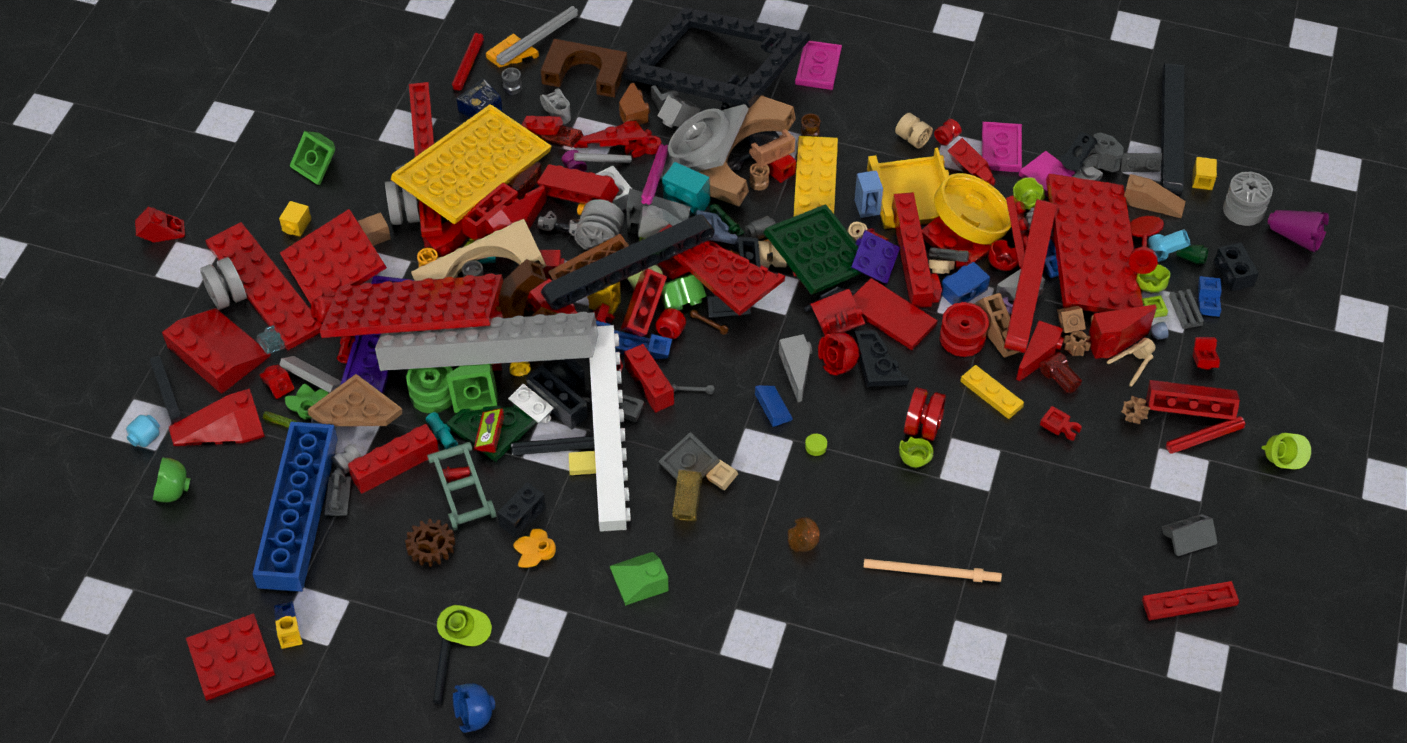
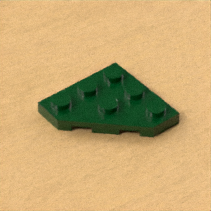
[446,404,536,462]

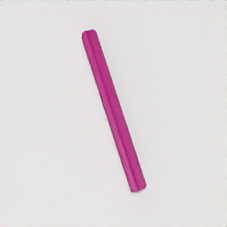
[641,144,669,205]

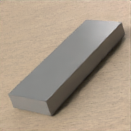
[279,356,341,393]

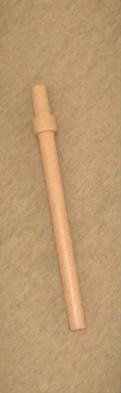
[864,559,1002,582]

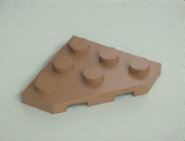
[308,374,402,426]

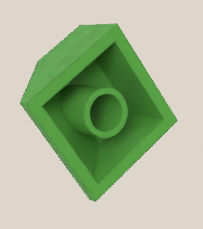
[447,364,497,413]

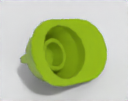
[1262,433,1311,469]
[437,605,492,646]

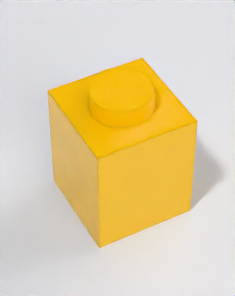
[1192,157,1217,190]
[279,201,311,237]

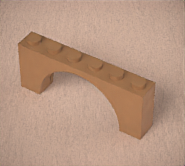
[698,96,796,206]

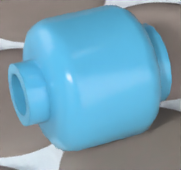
[126,415,160,447]

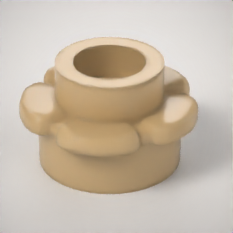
[848,222,867,241]

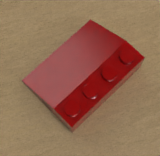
[162,308,271,394]

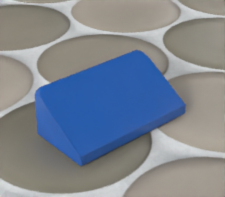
[755,385,793,427]

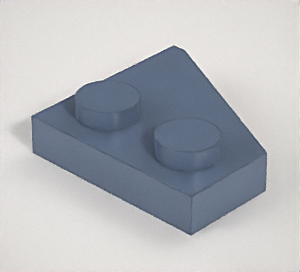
[695,210,737,244]

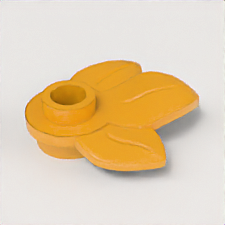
[513,529,556,568]

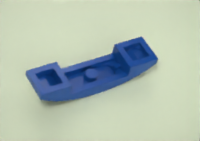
[596,321,672,359]

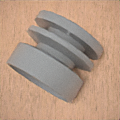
[1223,172,1273,226]
[574,199,624,250]

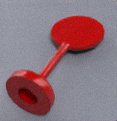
[1128,216,1164,274]

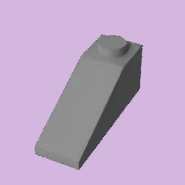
[638,205,682,238]
[779,334,812,402]

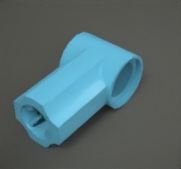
[1148,229,1191,262]

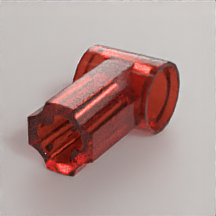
[1040,352,1082,394]

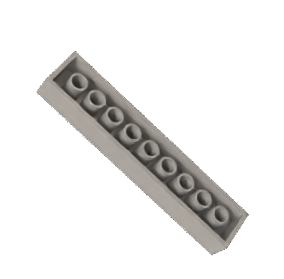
[375,312,598,371]

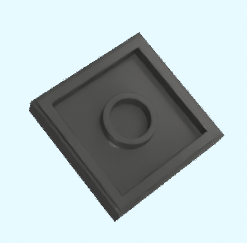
[658,432,720,491]

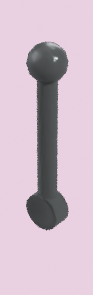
[671,384,714,394]

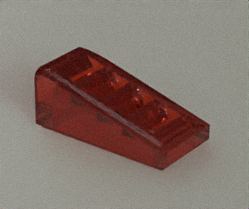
[507,162,542,200]

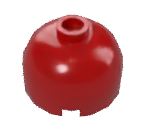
[818,332,859,375]

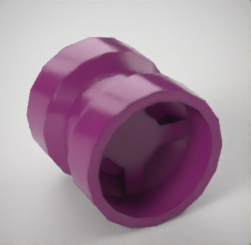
[561,150,587,172]

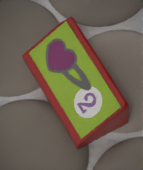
[474,409,504,453]

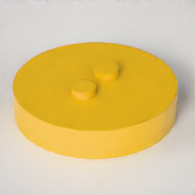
[934,173,1011,244]

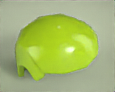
[1013,177,1045,209]
[1136,265,1170,293]
[899,437,933,468]

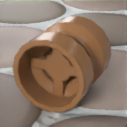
[749,163,770,190]

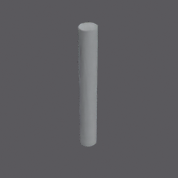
[574,153,632,163]

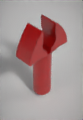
[625,129,652,158]

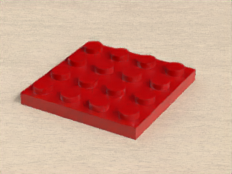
[280,209,387,304]

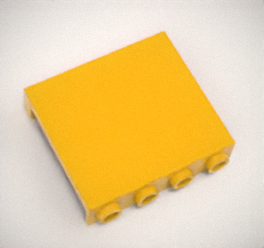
[867,148,949,229]

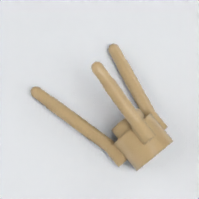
[1107,338,1155,387]

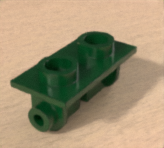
[709,204,745,238]

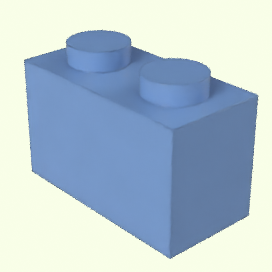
[854,170,883,218]

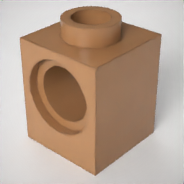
[1057,306,1086,333]

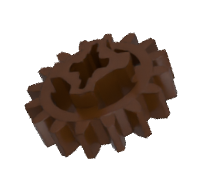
[405,519,456,567]

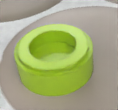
[805,434,827,456]

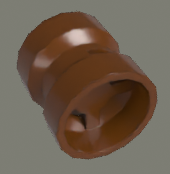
[800,113,821,137]

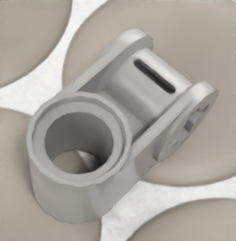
[540,88,571,124]

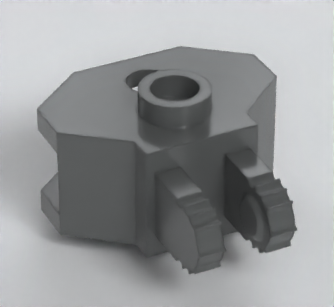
[1076,132,1124,172]

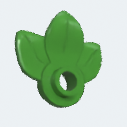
[285,384,328,419]

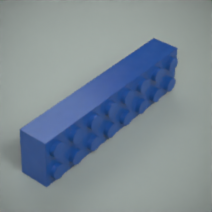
[253,422,338,592]

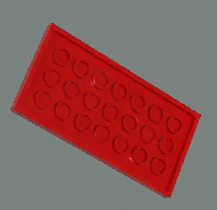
[1046,173,1143,313]
[320,274,503,338]

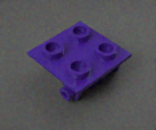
[851,230,900,284]

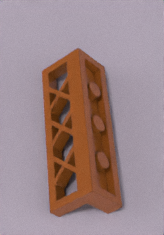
[548,234,629,281]

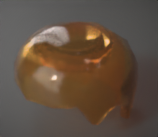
[788,517,820,552]

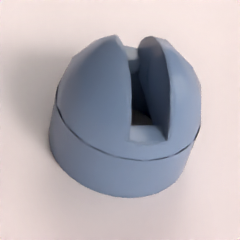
[1151,322,1168,339]

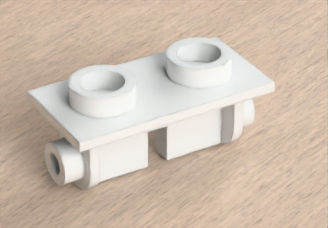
[508,384,554,424]

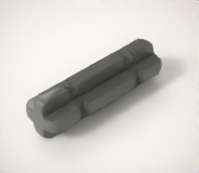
[929,248,969,262]

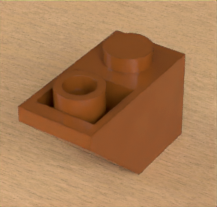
[619,83,650,125]

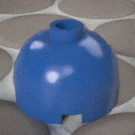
[453,683,495,733]

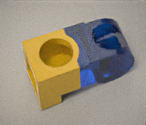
[274,601,303,649]

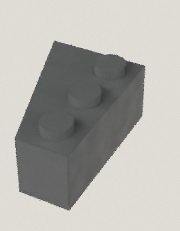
[626,188,690,234]

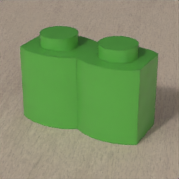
[660,274,706,310]

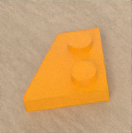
[486,33,539,68]

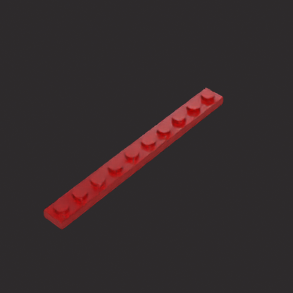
[409,82,443,237]

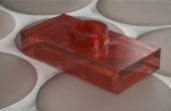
[541,125,584,148]

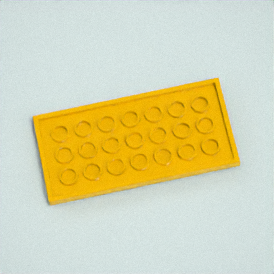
[391,104,552,224]

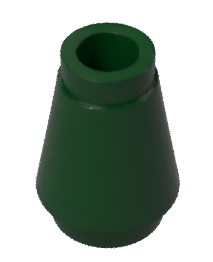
[1176,245,1209,265]

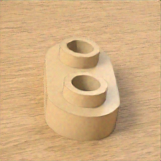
[929,259,955,274]

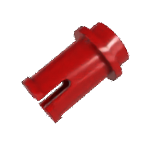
[442,466,470,483]

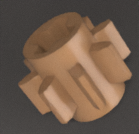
[1064,330,1091,356]
[1121,396,1150,424]

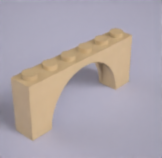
[411,219,546,281]

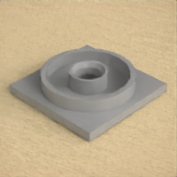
[660,104,748,180]

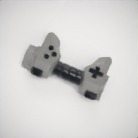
[538,211,580,236]

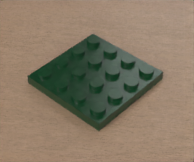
[763,204,862,295]

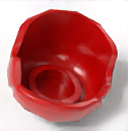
[988,240,1019,271]

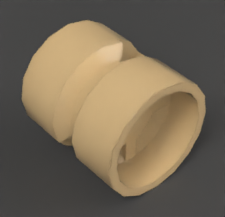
[895,113,933,149]
[758,241,787,267]

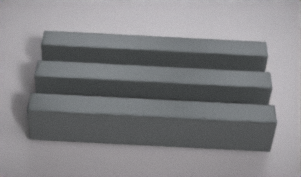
[1169,289,1204,329]

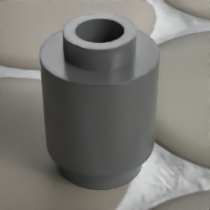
[745,216,776,241]

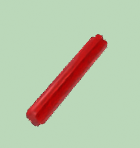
[452,33,484,91]
[1166,416,1246,454]

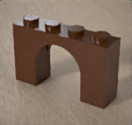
[541,39,628,98]
[498,259,557,318]

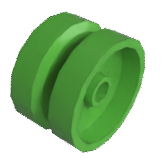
[406,366,453,413]

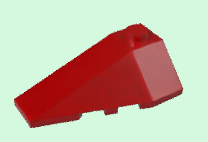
[485,185,547,236]
[169,389,265,446]

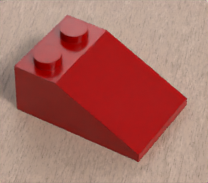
[1088,304,1157,359]

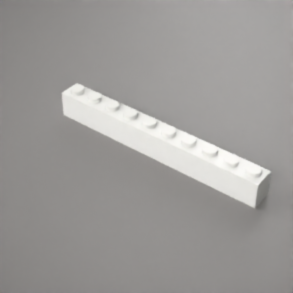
[590,325,631,531]

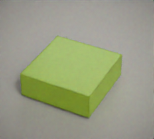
[1142,295,1168,318]

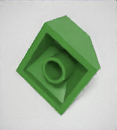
[290,131,336,185]
[610,552,668,606]

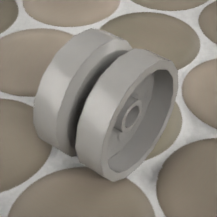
[385,181,420,226]
[200,257,247,310]

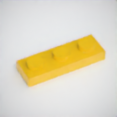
[960,365,1024,419]

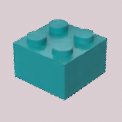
[662,162,710,216]

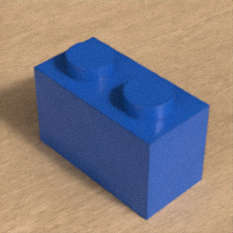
[941,262,990,305]

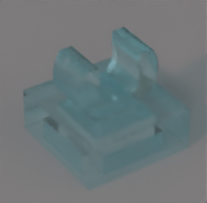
[257,325,286,354]

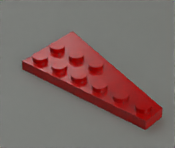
[657,224,785,316]

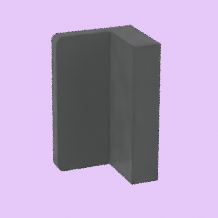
[1162,514,1217,556]

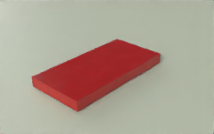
[853,278,938,350]

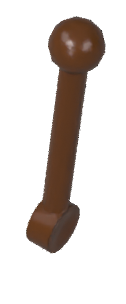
[690,310,728,335]

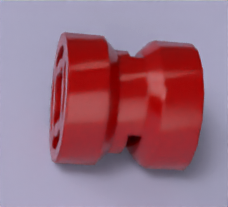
[934,119,962,146]

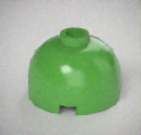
[153,457,191,503]

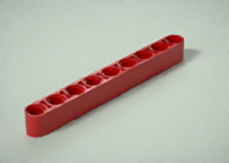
[1004,199,1057,353]

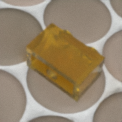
[672,470,702,521]

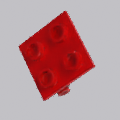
[811,289,865,336]

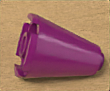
[1268,210,1329,252]

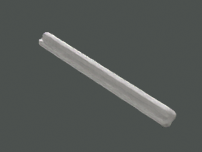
[496,6,578,65]

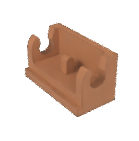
[749,129,795,167]

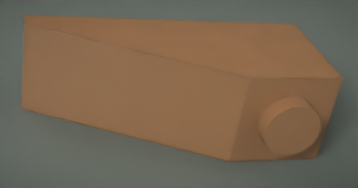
[1124,174,1186,218]
[974,293,1020,358]

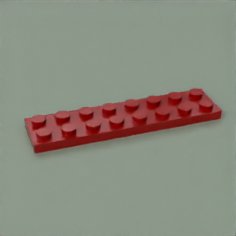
[205,222,322,350]

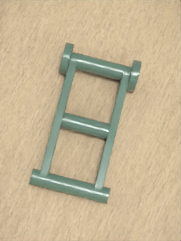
[427,442,496,531]

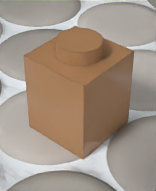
[358,212,391,246]

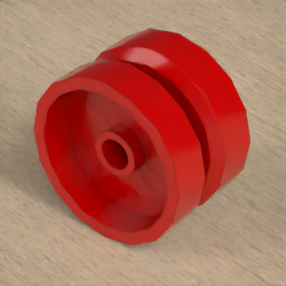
[939,302,989,357]
[904,387,946,441]

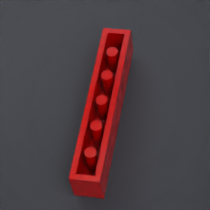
[892,192,934,308]

